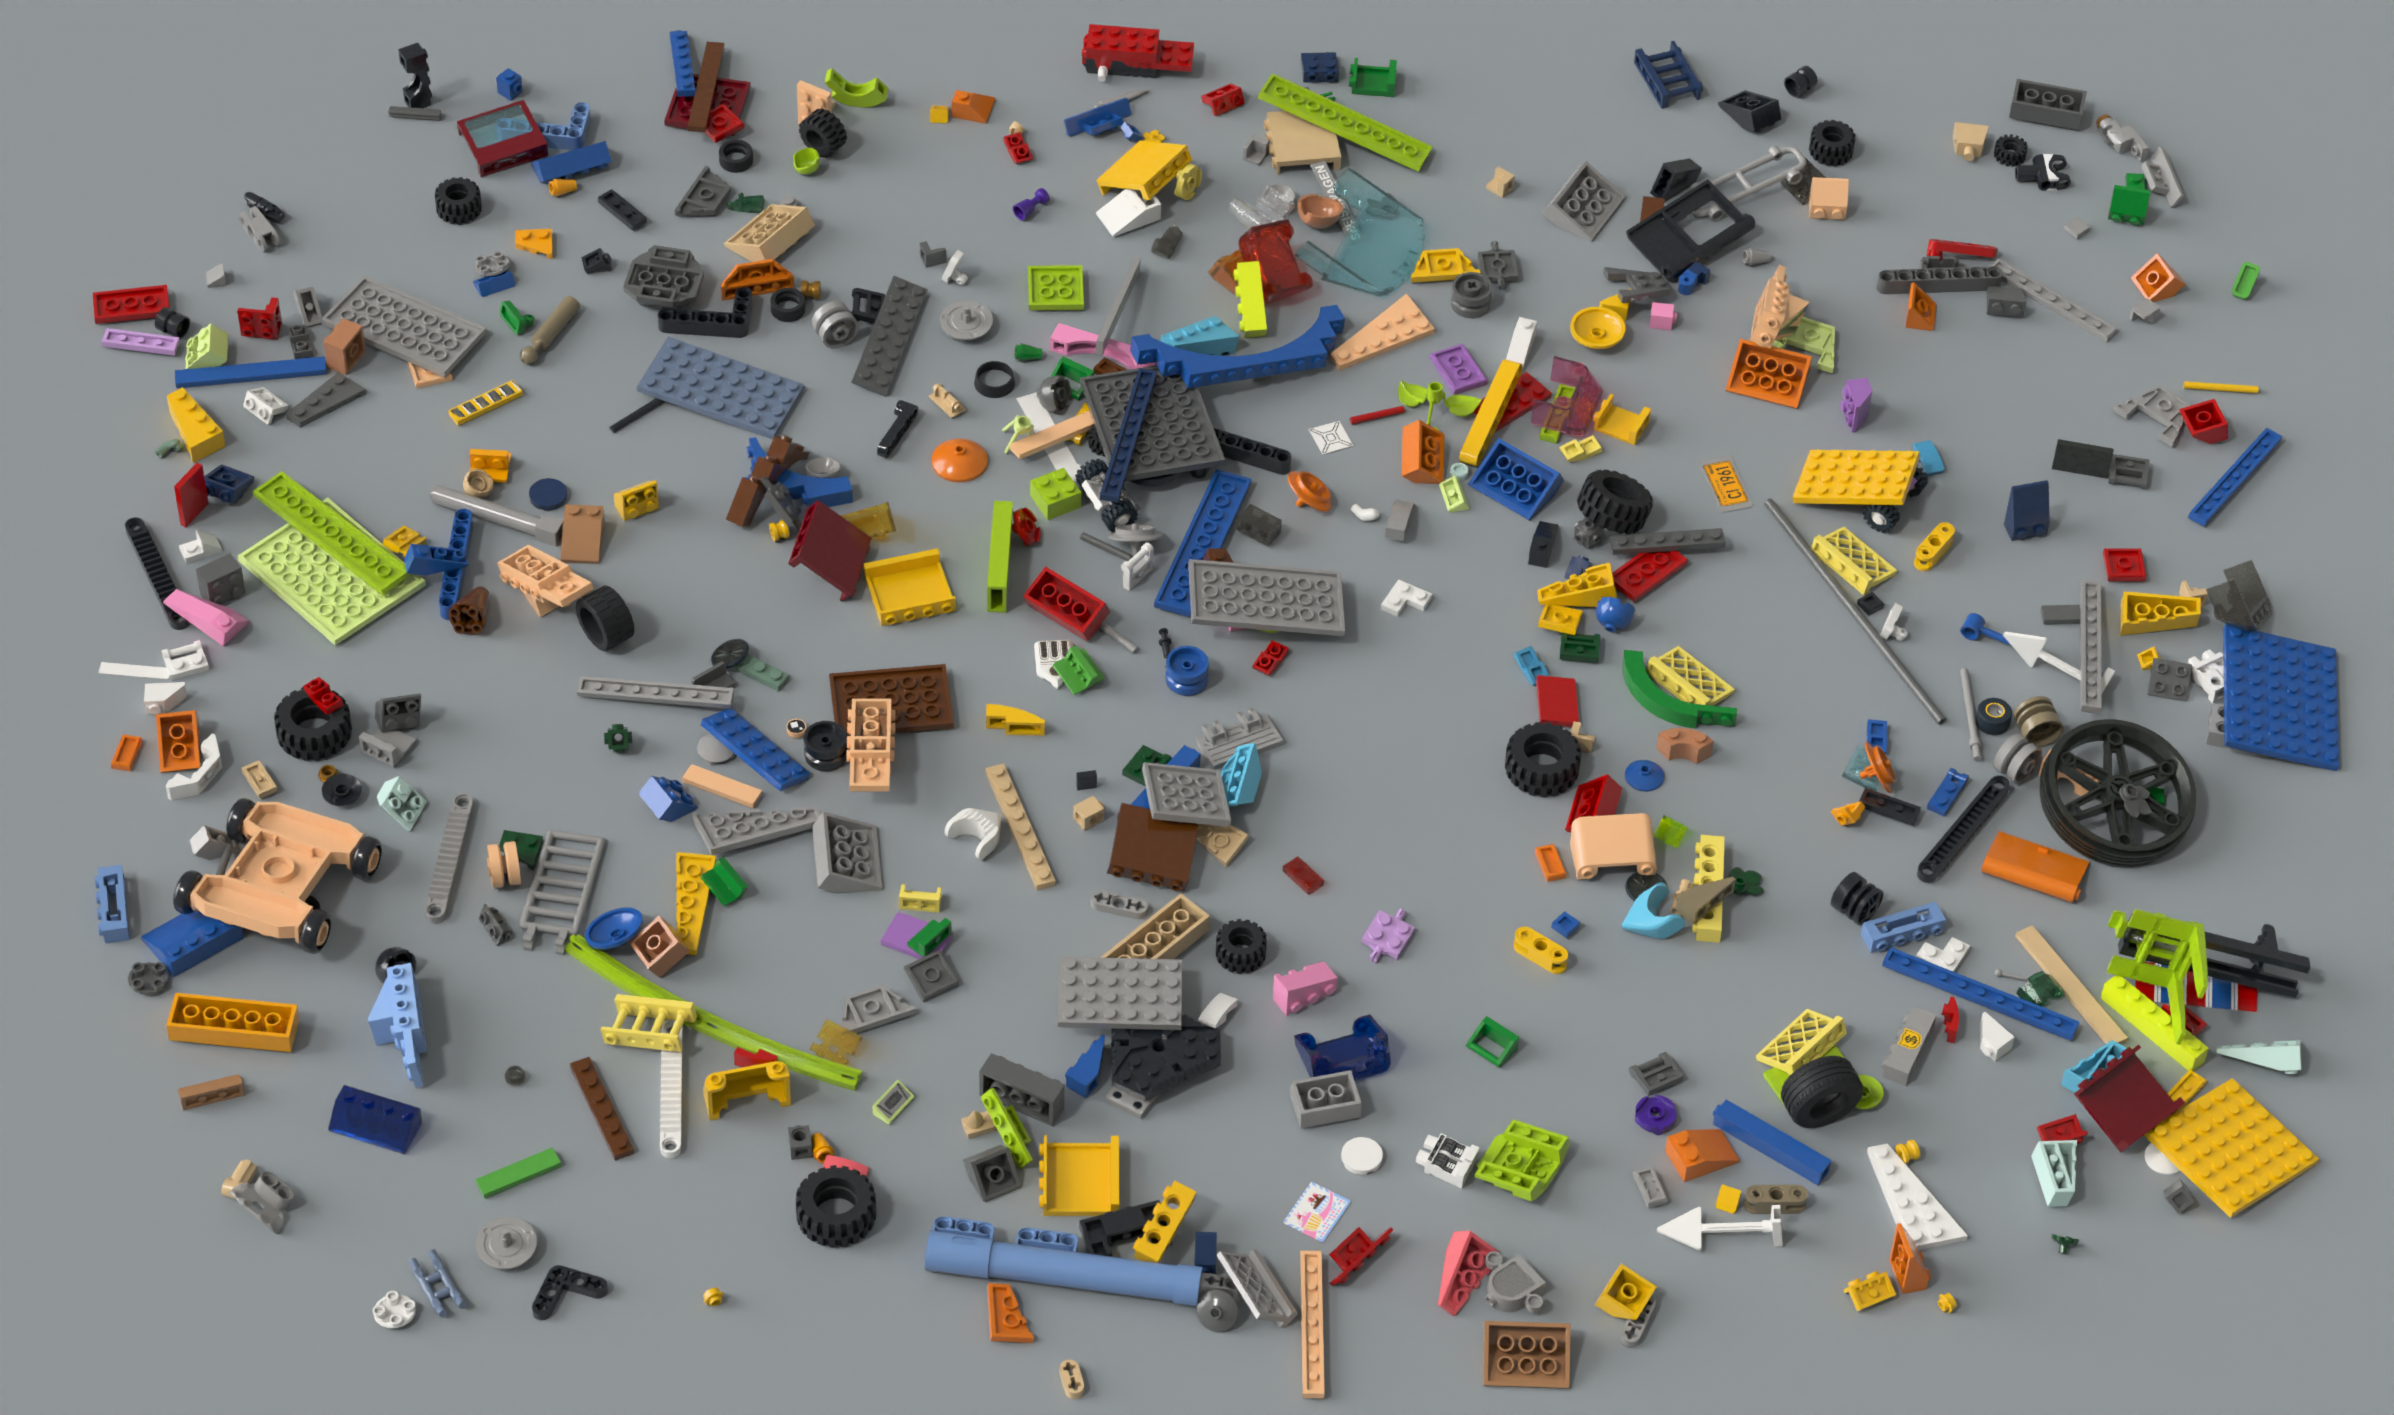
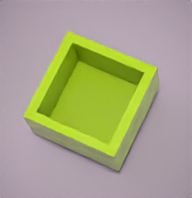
[1030,467,1081,520]

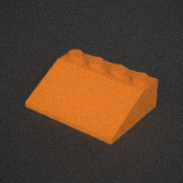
[1725,339,1812,409]

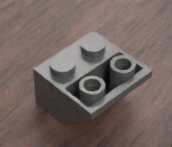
[375,693,421,732]

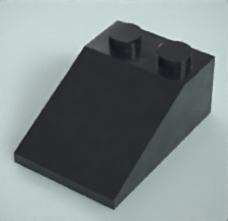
[1718,90,1782,132]

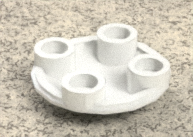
[372,1291,416,1328]

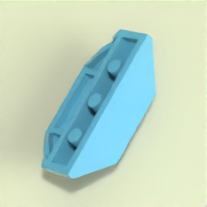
[1221,743,1262,807]

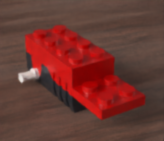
[1081,24,1194,82]

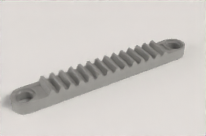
[425,793,473,924]

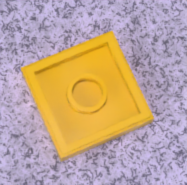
[1538,605,1583,635]

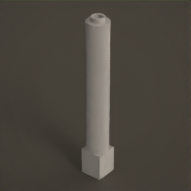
[430,485,563,546]

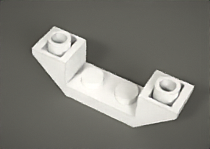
[166,733,222,800]

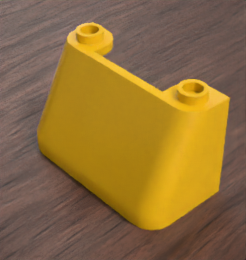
[703,1061,791,1121]

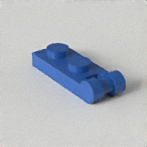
[1927,768,1969,817]

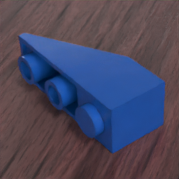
[404,544,469,576]
[1065,1035,1105,1098]

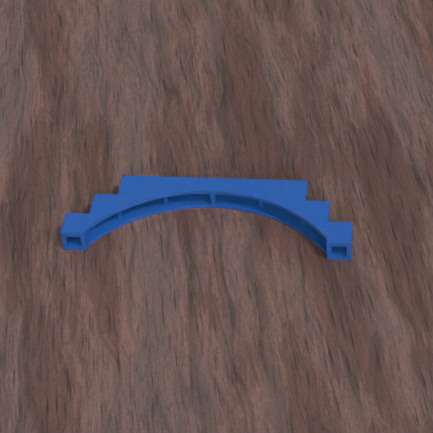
[1130,305,1345,389]

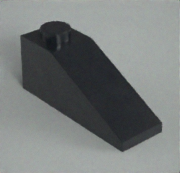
[1528,521,1558,568]

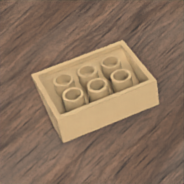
[724,204,815,262]

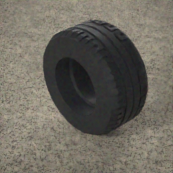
[1781,1056,1863,1128]

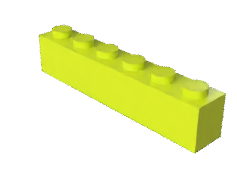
[2100,975,2209,1071]

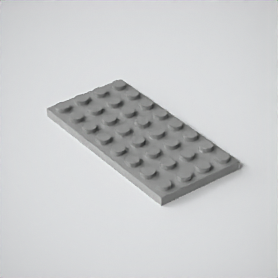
[321,275,487,377]
[1188,559,1345,636]

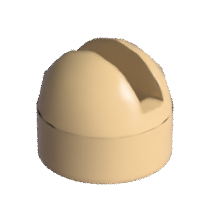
[1009,121,1025,135]

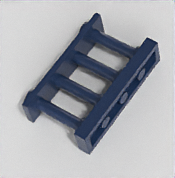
[1634,41,1703,109]

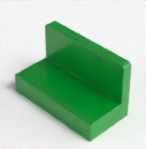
[700,857,748,906]
[907,917,952,957]

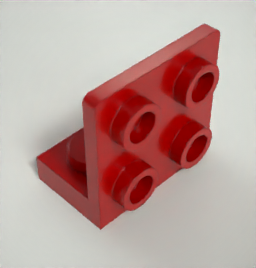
[237,297,282,340]

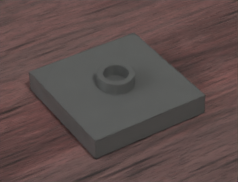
[904,949,959,1002]

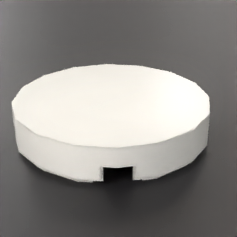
[1341,1137,1383,1175]

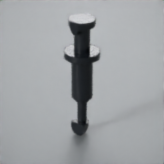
[1159,628,1172,668]

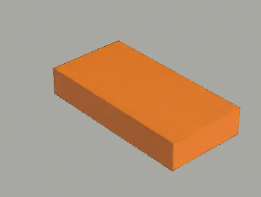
[111,734,142,772]
[1535,844,1566,882]

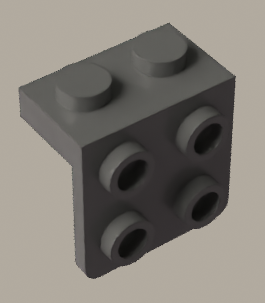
[1987,286,2026,317]

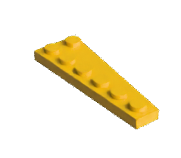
[676,852,716,955]

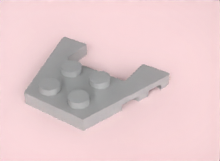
[2113,385,2191,447]

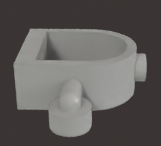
[1485,1251,1546,1313]

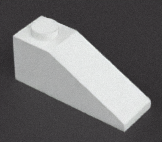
[1506,317,1537,371]

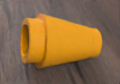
[549,179,577,197]
[811,1133,834,1163]

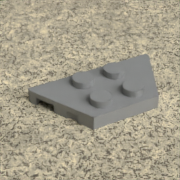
[841,984,916,1038]

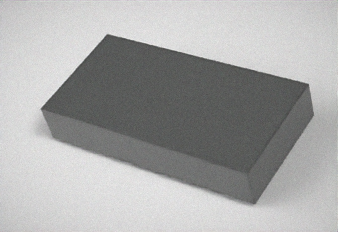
[2041,605,2080,624]

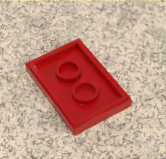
[174,463,209,528]
[1536,675,1579,727]

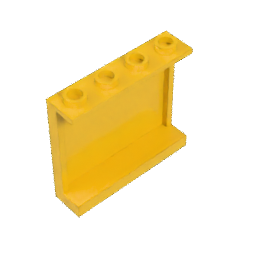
[1096,141,1192,200]
[864,548,956,626]
[1039,1135,1119,1216]

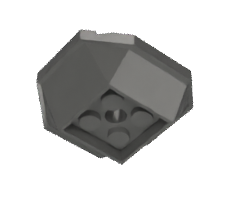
[623,245,704,309]

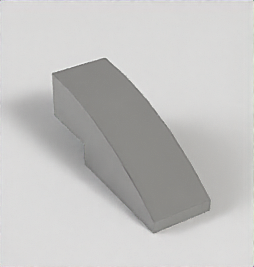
[1385,499,1415,541]

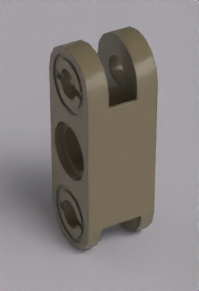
[1744,1185,1808,1214]

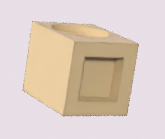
[1073,796,1105,831]

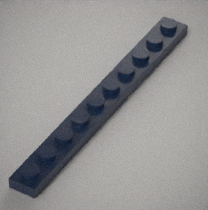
[1100,368,1157,503]

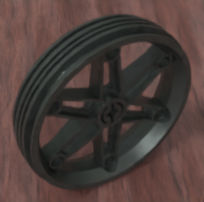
[2039,719,2196,867]

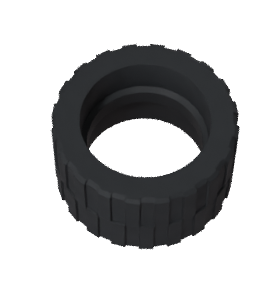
[575,585,635,651]

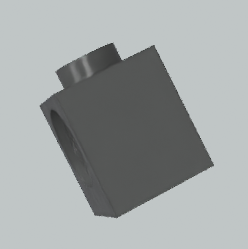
[788,1125,812,1160]

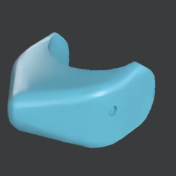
[1622,882,1685,939]

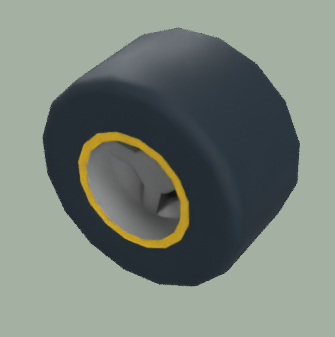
[1976,698,2012,735]

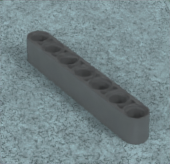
[1877,266,2003,294]

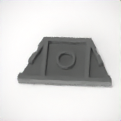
[675,166,731,216]

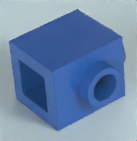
[496,68,523,101]

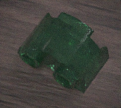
[2016,971,2064,1007]

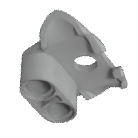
[229,1171,294,1234]

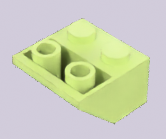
[185,324,228,369]

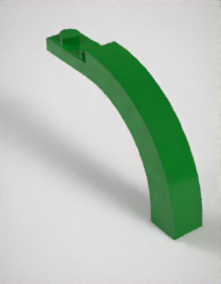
[1622,650,1737,729]

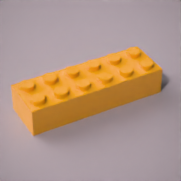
[166,993,300,1052]

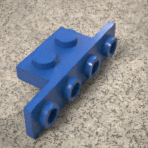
[1064,98,1131,136]

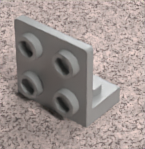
[359,728,415,768]

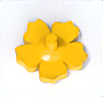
[1143,129,1165,143]

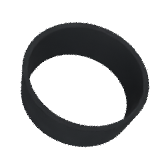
[974,361,1015,398]

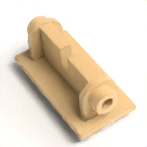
[928,383,966,418]

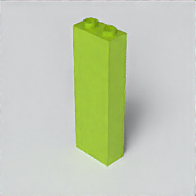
[987,501,1013,613]

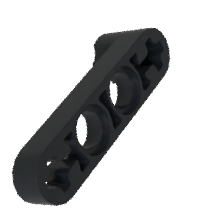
[877,400,919,458]

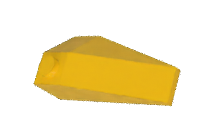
[1537,563,1617,607]

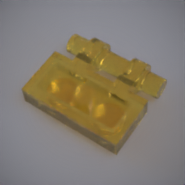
[810,1019,863,1066]

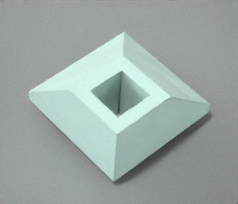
[377,776,427,831]

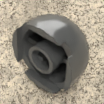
[1037,376,1071,413]

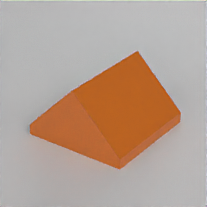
[1905,282,1936,331]

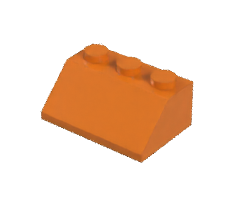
[1402,420,1444,484]

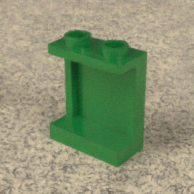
[1349,58,1397,97]

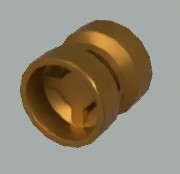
[801,280,821,299]

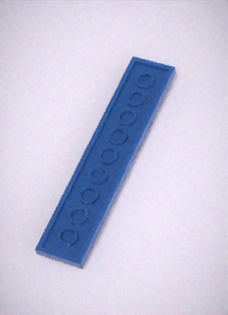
[1154,469,1252,617]

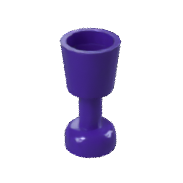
[1012,188,1050,220]

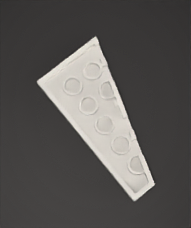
[1867,1144,1968,1250]

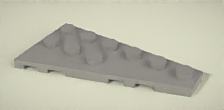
[691,807,821,855]

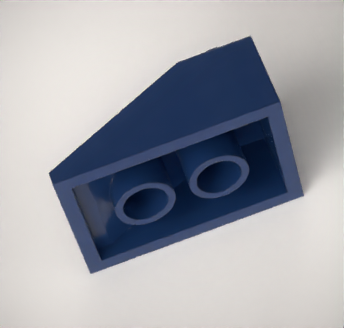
[2004,480,2050,541]

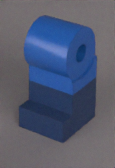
[1678,262,1710,295]

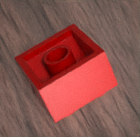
[2179,399,2228,444]

